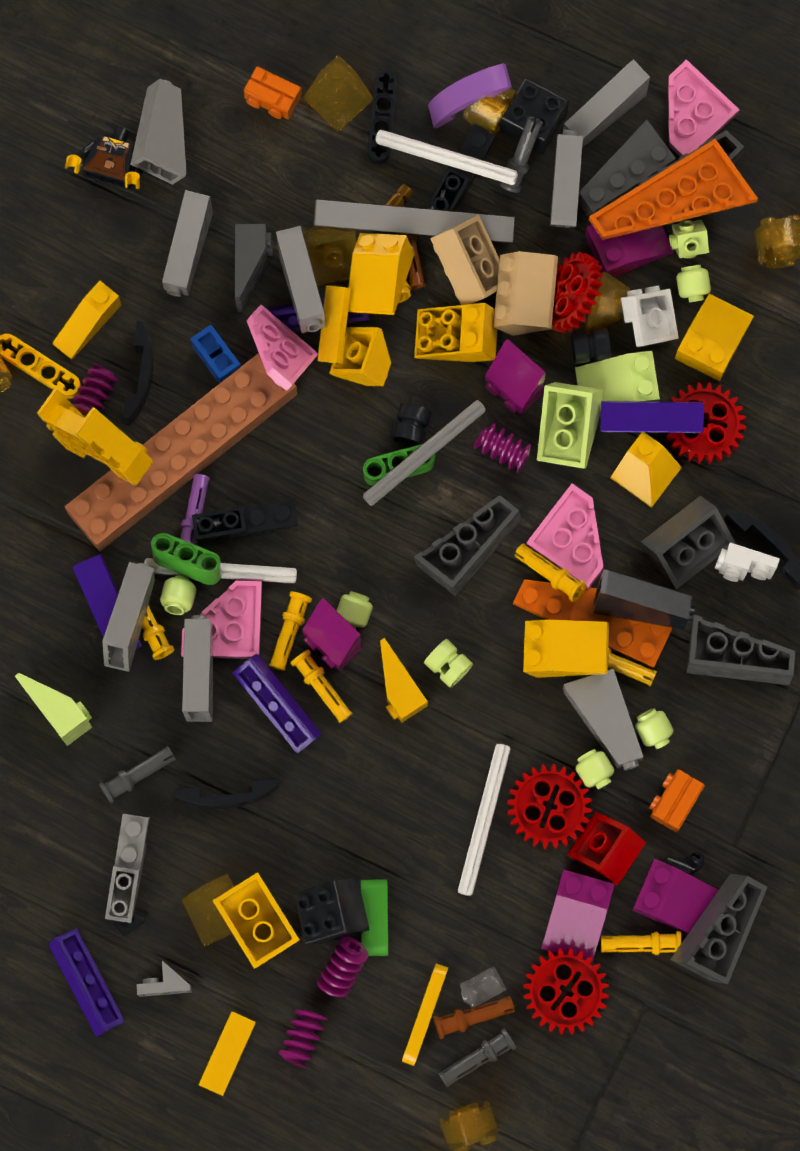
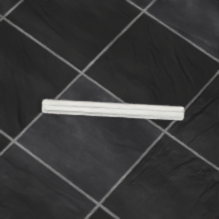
[376,130,518,185]
[144,558,297,583]
[458,744,511,896]

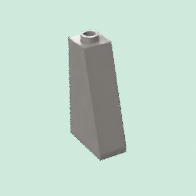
[563,59,650,148]
[130,79,186,185]
[550,130,583,228]
[162,190,213,297]
[276,226,326,333]
[102,562,155,672]
[182,615,213,722]
[563,669,643,770]

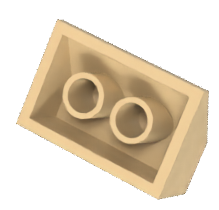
[430,214,500,305]
[493,251,558,336]

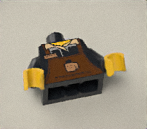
[65,127,143,190]

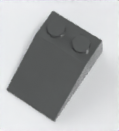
[235,224,273,312]

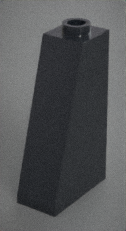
[593,569,695,629]

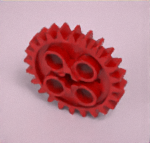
[552,252,604,333]
[666,382,746,465]
[507,764,592,850]
[523,948,609,1034]

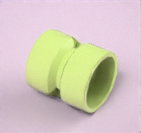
[424,639,473,688]

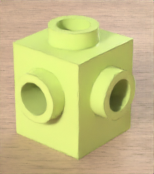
[669,220,709,259]

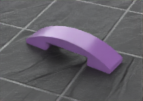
[428,63,512,128]

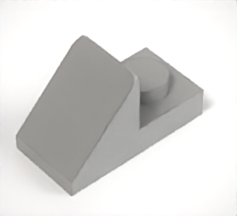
[137,961,192,997]

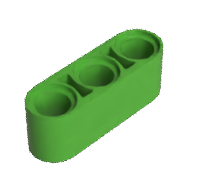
[363,444,435,486]
[151,533,222,585]
[361,879,388,956]

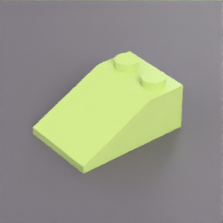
[575,351,660,415]
[537,382,603,469]
[15,673,92,746]

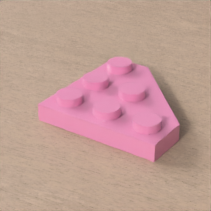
[668,60,740,157]
[247,305,318,391]
[526,484,604,589]
[181,581,262,659]

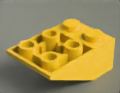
[414,303,497,362]

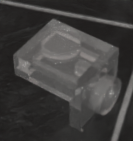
[460,966,507,1008]

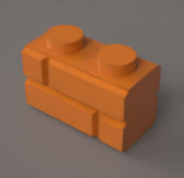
[244,66,302,120]
[649,770,705,832]

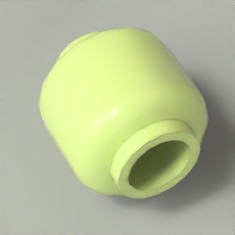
[676,265,711,303]
[160,575,197,615]
[336,591,373,630]
[635,708,673,749]
[576,749,614,790]

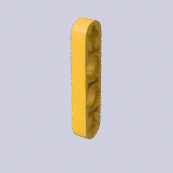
[0,334,81,399]
[402,963,448,1066]

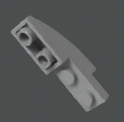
[105,814,150,923]

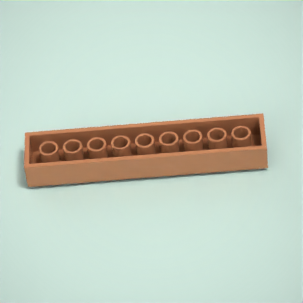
[65,353,298,552]

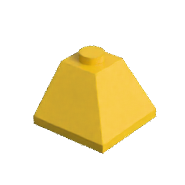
[329,327,391,386]
[611,432,682,508]

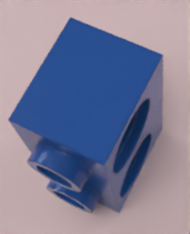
[190,325,241,384]

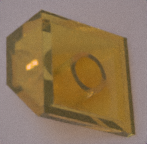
[303,55,373,132]
[302,226,356,286]
[585,271,630,334]
[182,874,234,947]

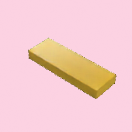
[317,285,351,364]
[199,1012,256,1096]

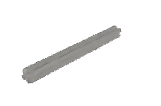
[363,400,485,506]

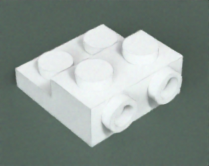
[621,286,679,347]
[715,543,780,582]

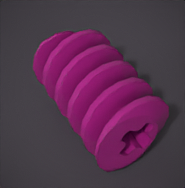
[73,363,119,416]
[474,423,531,474]
[317,936,368,997]
[278,1009,328,1069]

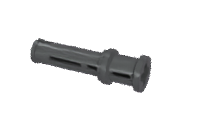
[499,117,543,193]
[99,746,176,804]
[438,1028,517,1088]

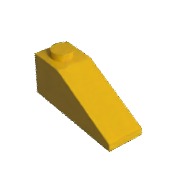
[52,281,122,360]
[380,638,428,723]

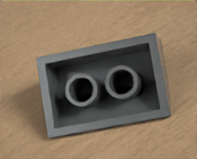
[641,496,735,589]

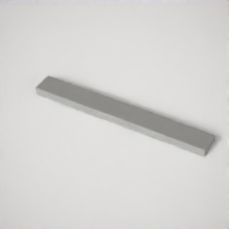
[314,200,515,243]

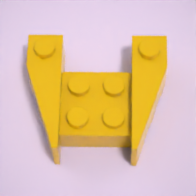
[37,388,153,486]

